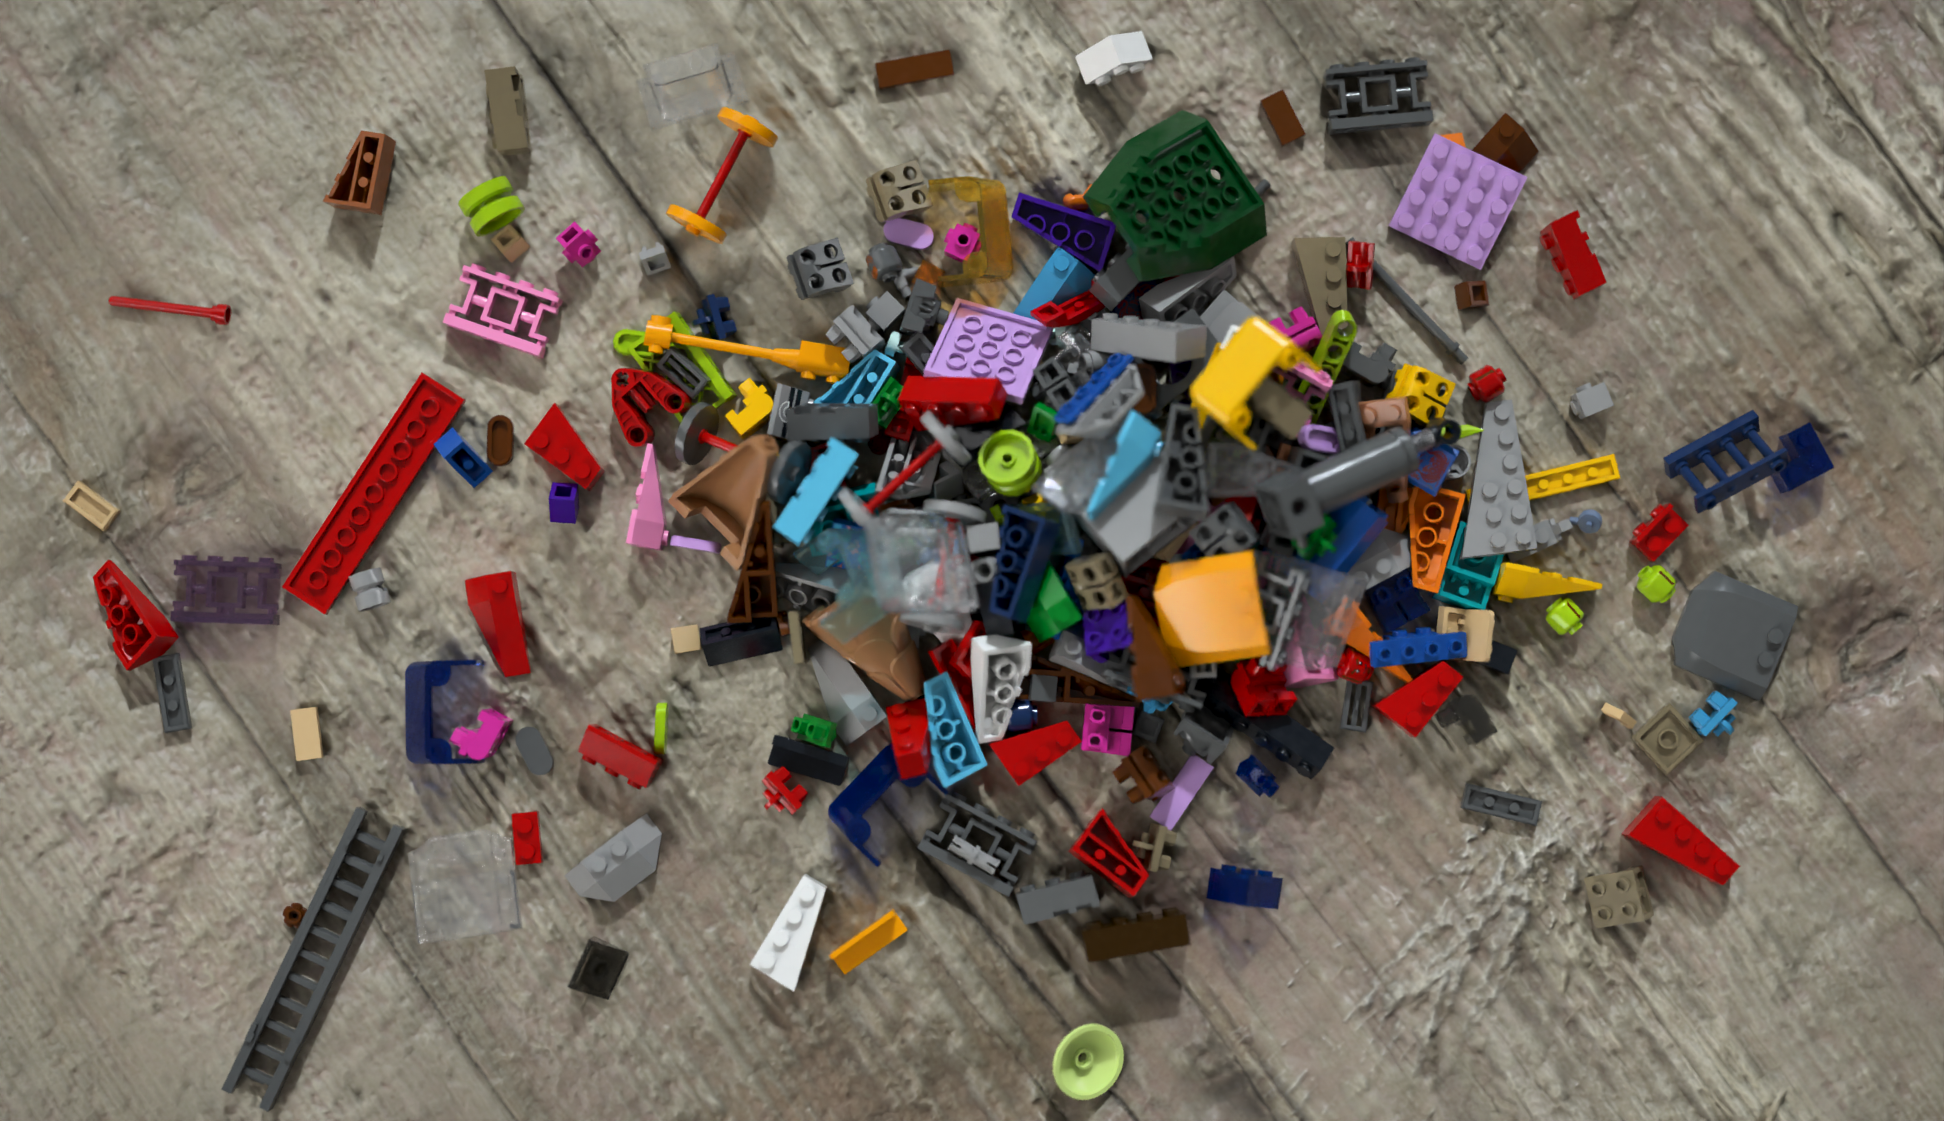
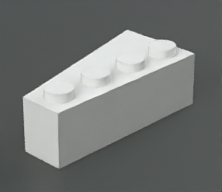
[750,874,827,991]

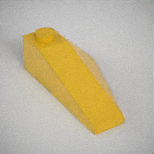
[1491,562,1603,603]

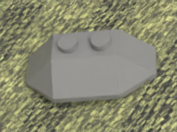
[1055,364,1144,439]
[875,427,941,499]
[1327,529,1412,607]
[565,813,662,902]

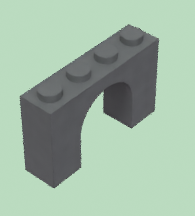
[1130,308,1218,421]

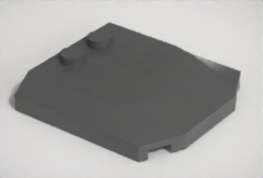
[1672,571,1798,701]

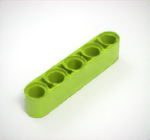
[1298,310,1357,425]

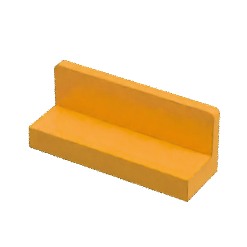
[829,909,908,975]

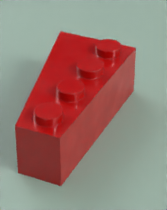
[898,376,1008,431]
[1621,796,1740,885]

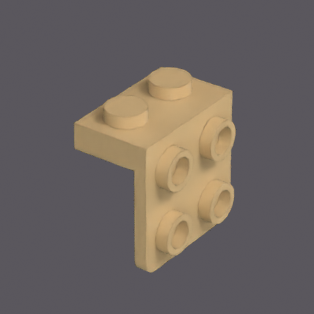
[1436,606,1495,662]

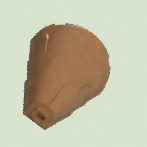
[668,435,778,571]
[802,565,926,701]

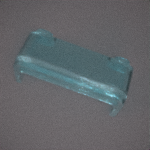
[793,528,903,645]

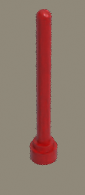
[108,296,231,325]

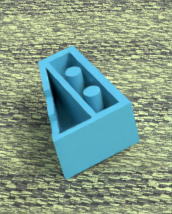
[813,349,901,404]

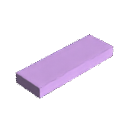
[1149,755,1214,831]

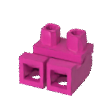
[1269,306,1322,353]
[1081,704,1135,756]
[449,708,513,760]

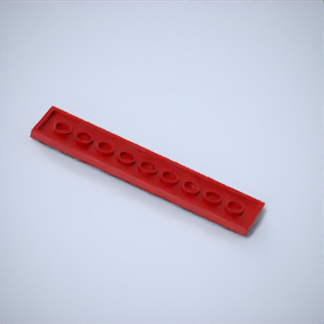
[282,373,466,615]

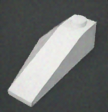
[971,634,1032,744]

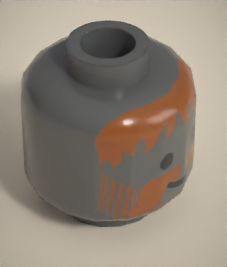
[866,243,903,283]

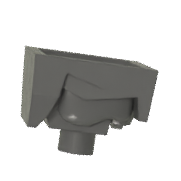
[899,278,949,336]
[1174,705,1234,765]

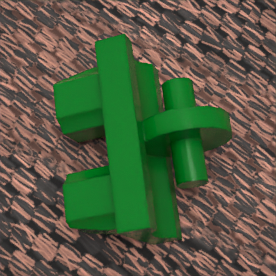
[871,377,903,429]
[1290,515,1337,562]
[791,713,837,748]

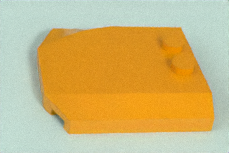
[1154,550,1272,667]

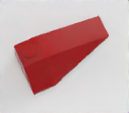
[93,560,179,671]
[465,571,531,677]

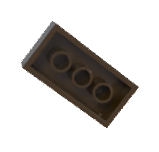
[1081,907,1191,963]

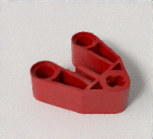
[611,368,692,447]

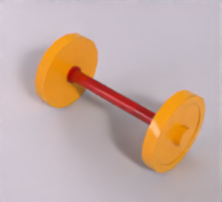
[666,107,778,244]

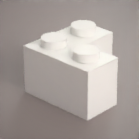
[1075,31,1153,86]

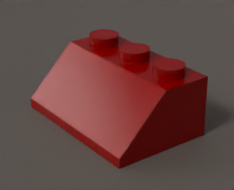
[578,724,663,790]

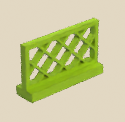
[627,311,737,424]

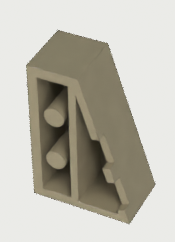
[484,66,532,156]

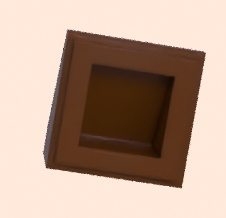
[1455,280,1489,310]

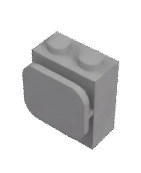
[1200,290,1260,343]

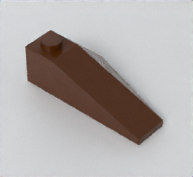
[1472,113,1539,173]
[1126,596,1185,701]

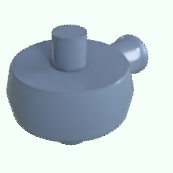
[1570,509,1602,533]

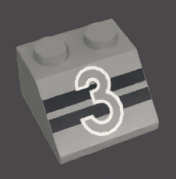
[767,383,814,442]

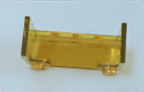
[928,176,1013,288]

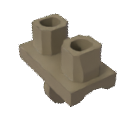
[1132,823,1177,872]

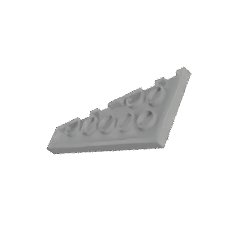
[1460,399,1537,560]

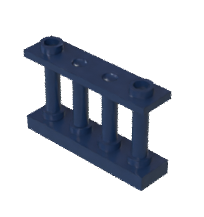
[1663,410,1789,514]

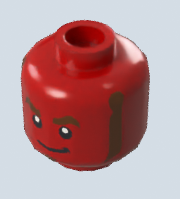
[1466,365,1507,403]
[1334,647,1374,684]

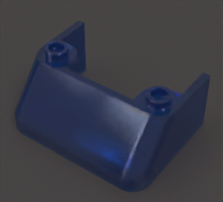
[405,660,485,764]
[828,743,949,867]

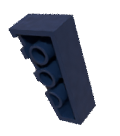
[990,504,1061,623]

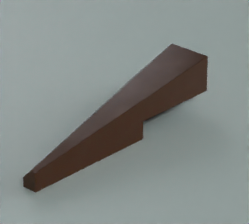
[727,500,779,623]
[1015,654,1140,707]

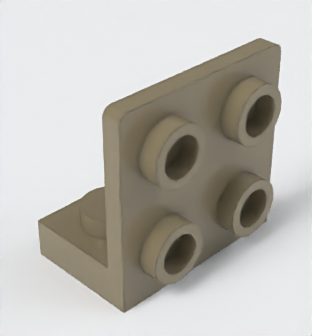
[1584,865,1654,928]

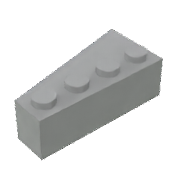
[1091,313,1207,362]

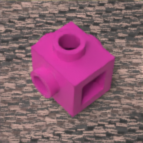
[556,221,601,268]
[944,223,983,265]

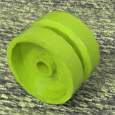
[458,176,525,236]
[979,430,1042,496]

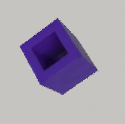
[549,482,580,524]

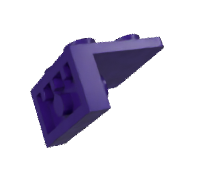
[1083,598,1134,663]

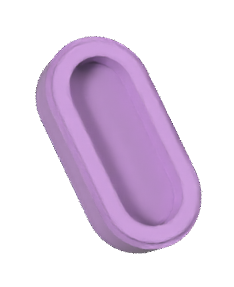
[884,218,934,250]
[1298,424,1340,454]
[670,535,722,554]

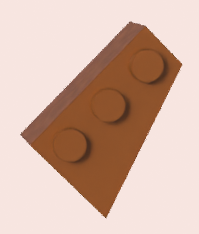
[323,130,396,215]

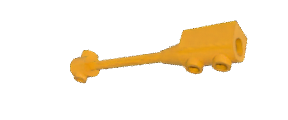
[644,315,850,384]

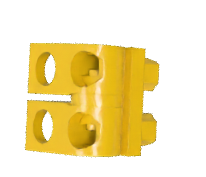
[1385,364,1456,427]
[725,378,773,441]

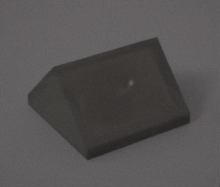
[567,936,630,1000]

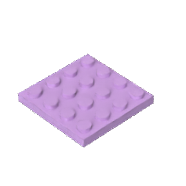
[1388,133,1528,270]
[924,298,1054,405]

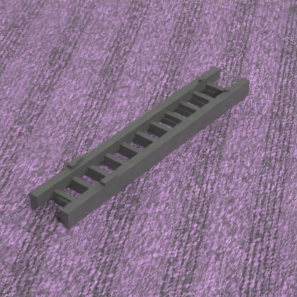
[221,807,407,1112]

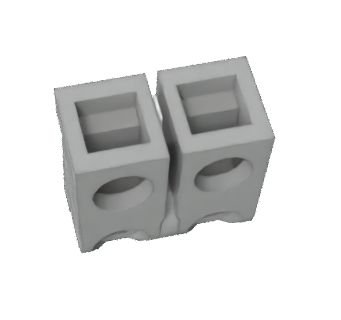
[826,305,886,364]

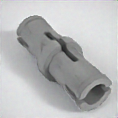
[948,835,1000,875]

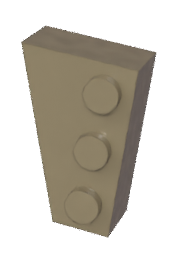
[1243,375,1312,439]

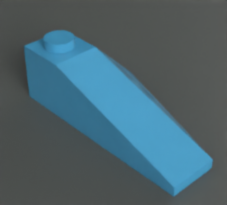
[1013,246,1095,320]

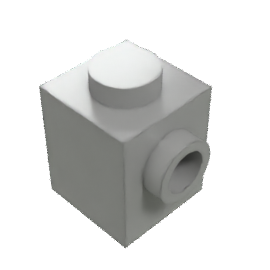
[866,291,906,334]
[1570,382,1614,420]

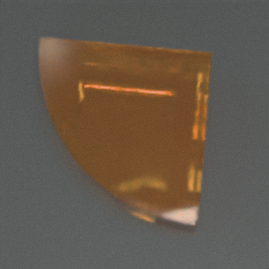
[912,260,946,284]

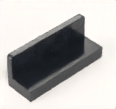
[700,617,783,667]
[768,734,850,786]

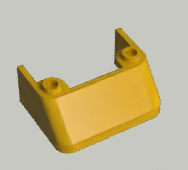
[1190,317,1321,451]

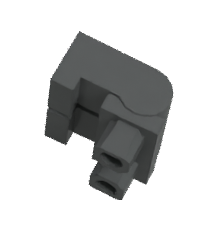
[786,237,854,300]
[1339,341,1397,387]
[1029,356,1078,412]
[1188,501,1262,557]

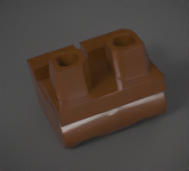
[1112,746,1175,804]

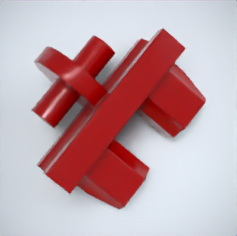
[1346,241,1375,290]
[761,767,808,815]

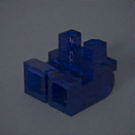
[1364,568,1431,634]

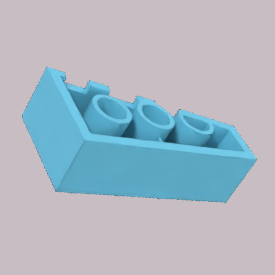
[773,437,858,547]

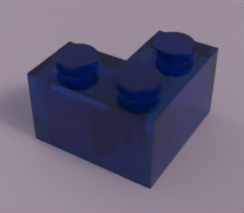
[1771,422,1835,494]
[1206,864,1283,909]

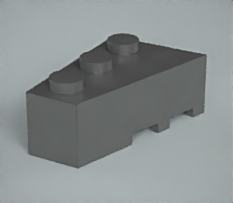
[786,403,879,442]
[1016,870,1100,925]

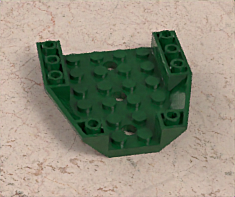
[1083,110,1267,282]

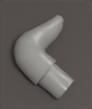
[894,267,919,298]

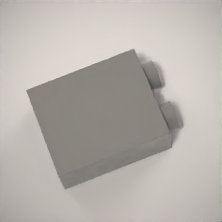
[1044,411,1199,578]

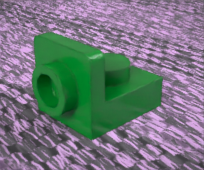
[1027,402,1058,443]

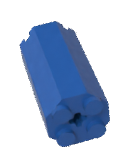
[1279,496,1389,603]

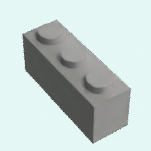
[962,522,1001,556]

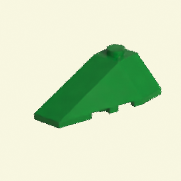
[1027,560,1083,643]

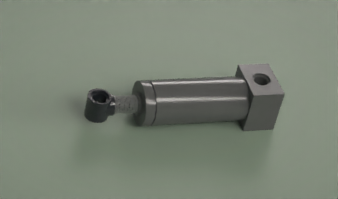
[1253,417,1461,549]

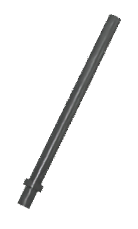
[1346,237,1468,365]

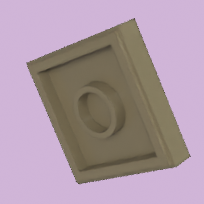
[788,611,807,665]
[1630,703,1705,775]

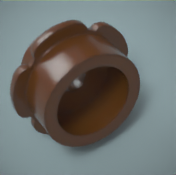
[283,903,307,928]

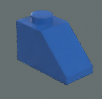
[434,427,493,488]

